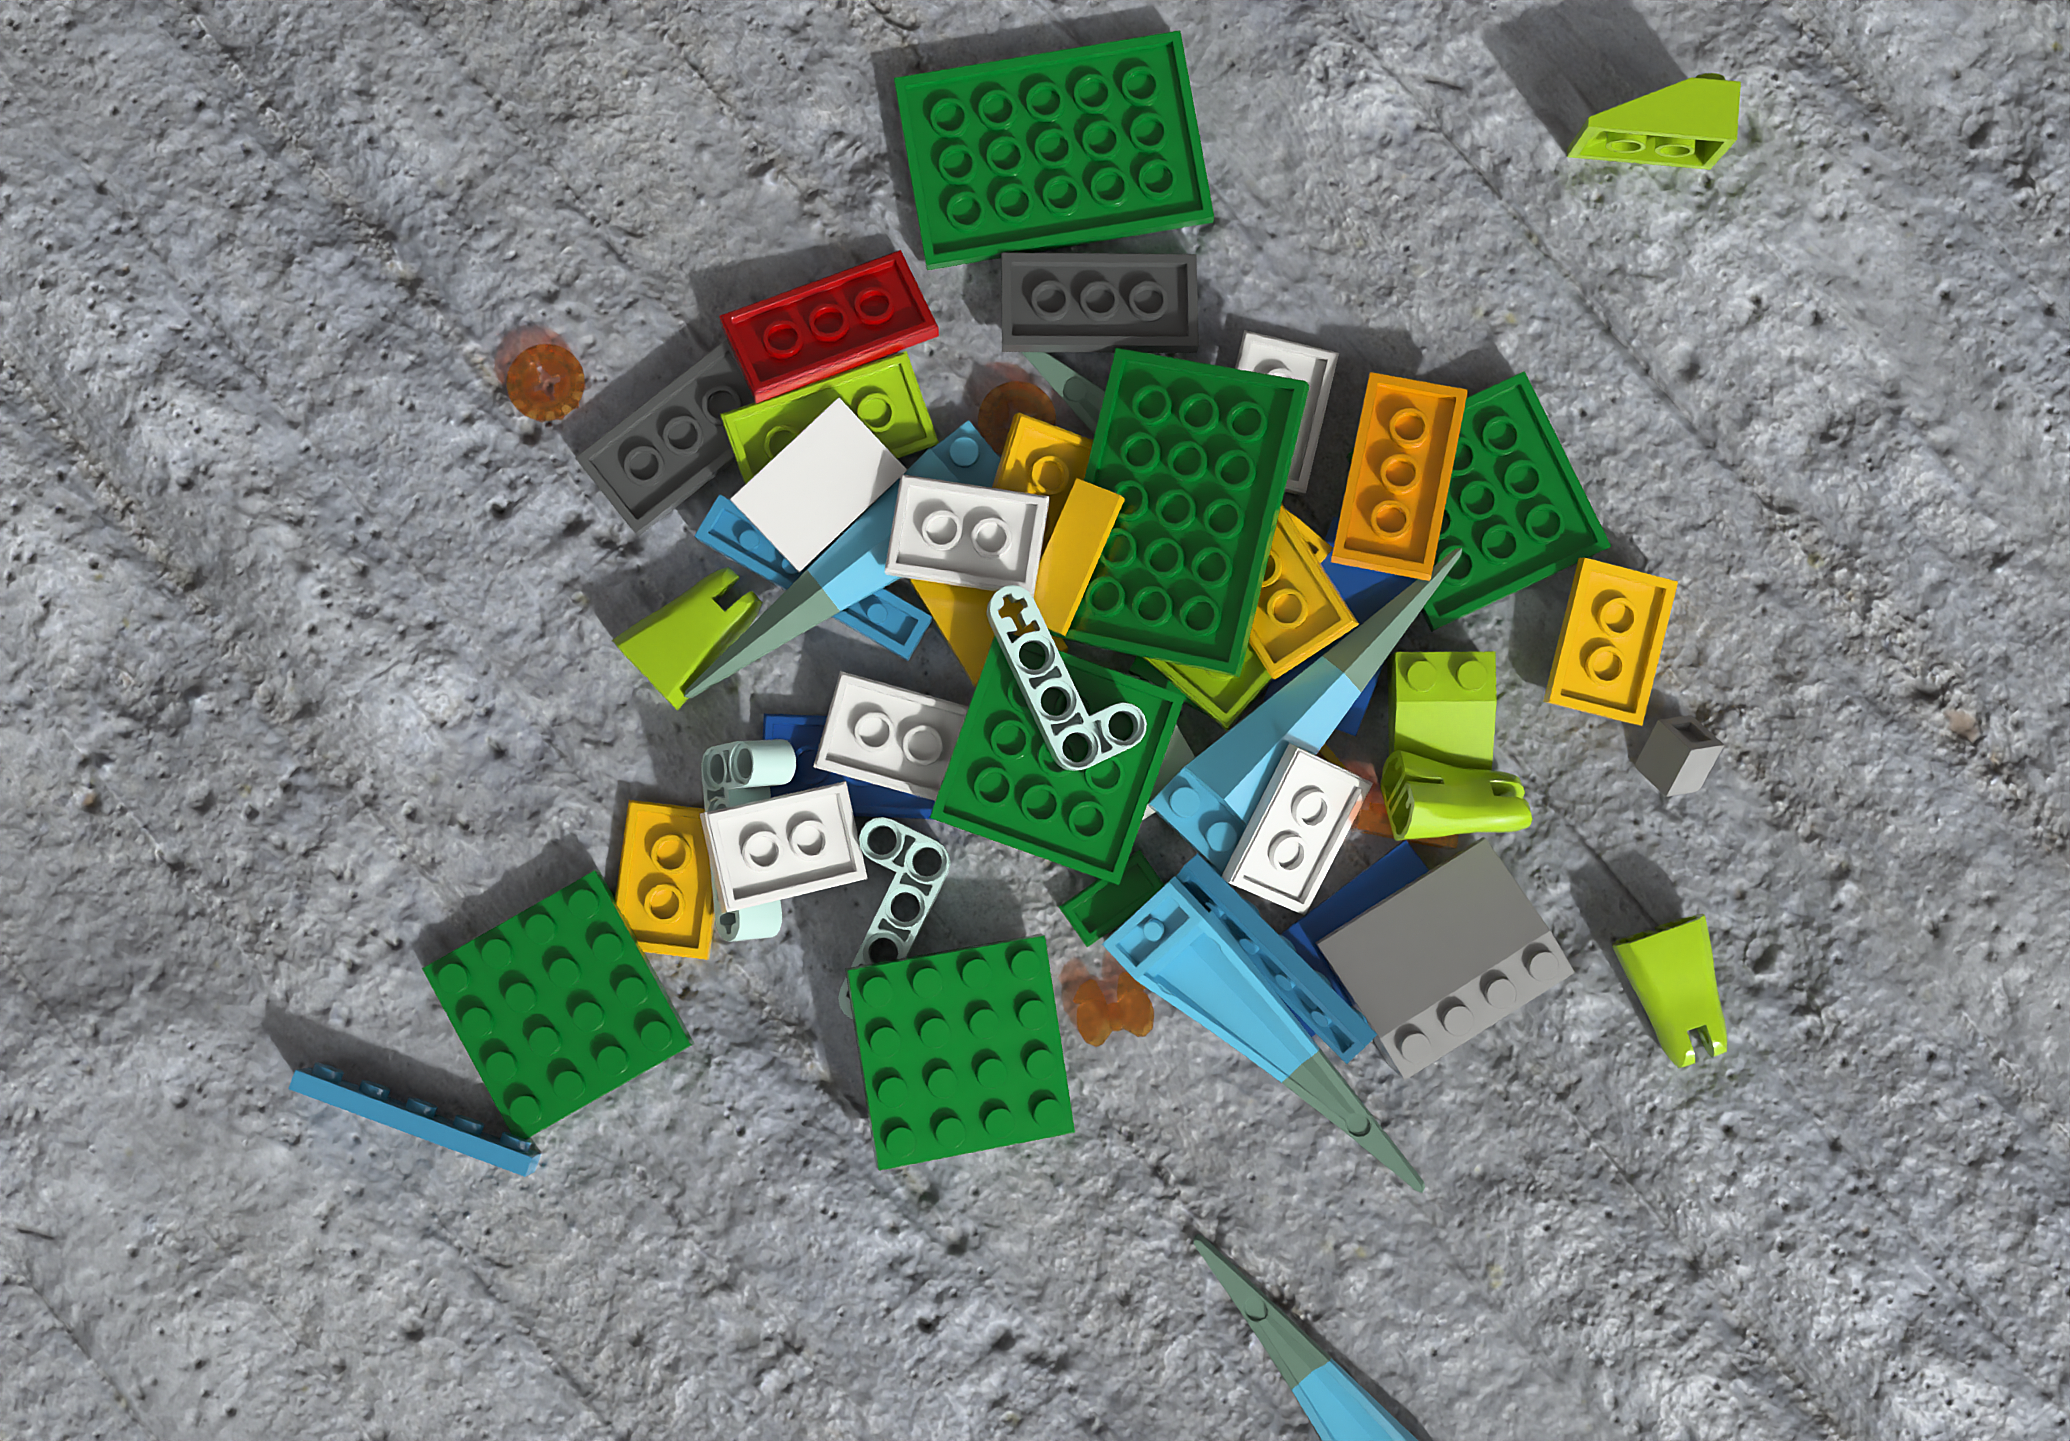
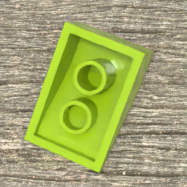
[1567,73,1741,170]
[1387,651,1497,770]

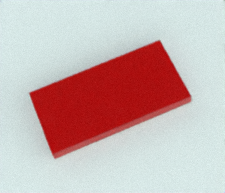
[719,250,939,404]

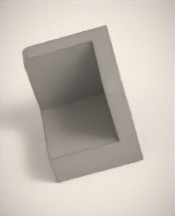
[1635,715,1724,797]

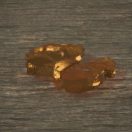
[1073,972,1154,1047]

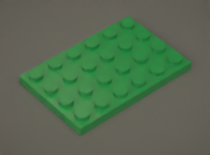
[894,30,1214,270]
[1048,348,1310,677]

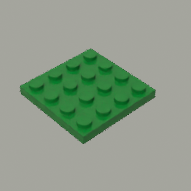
[1346,371,1611,632]
[929,634,1185,885]
[422,870,695,1140]
[845,934,1075,1171]

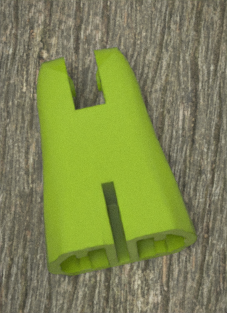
[611,566,763,711]
[1380,750,1533,841]
[1612,914,1727,1068]

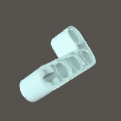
[986,585,1147,771]
[701,739,796,942]
[838,817,951,1019]

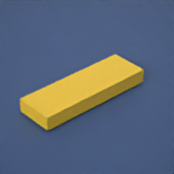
[1017,478,1125,636]

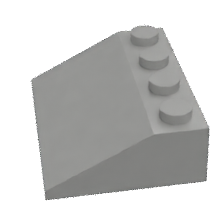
[1315,837,1575,1080]

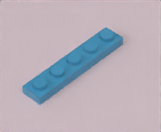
[694,494,933,661]
[1176,853,1378,1064]
[288,1062,542,1177]

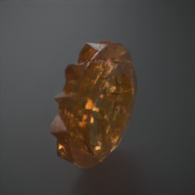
[506,344,586,423]
[978,381,1056,455]

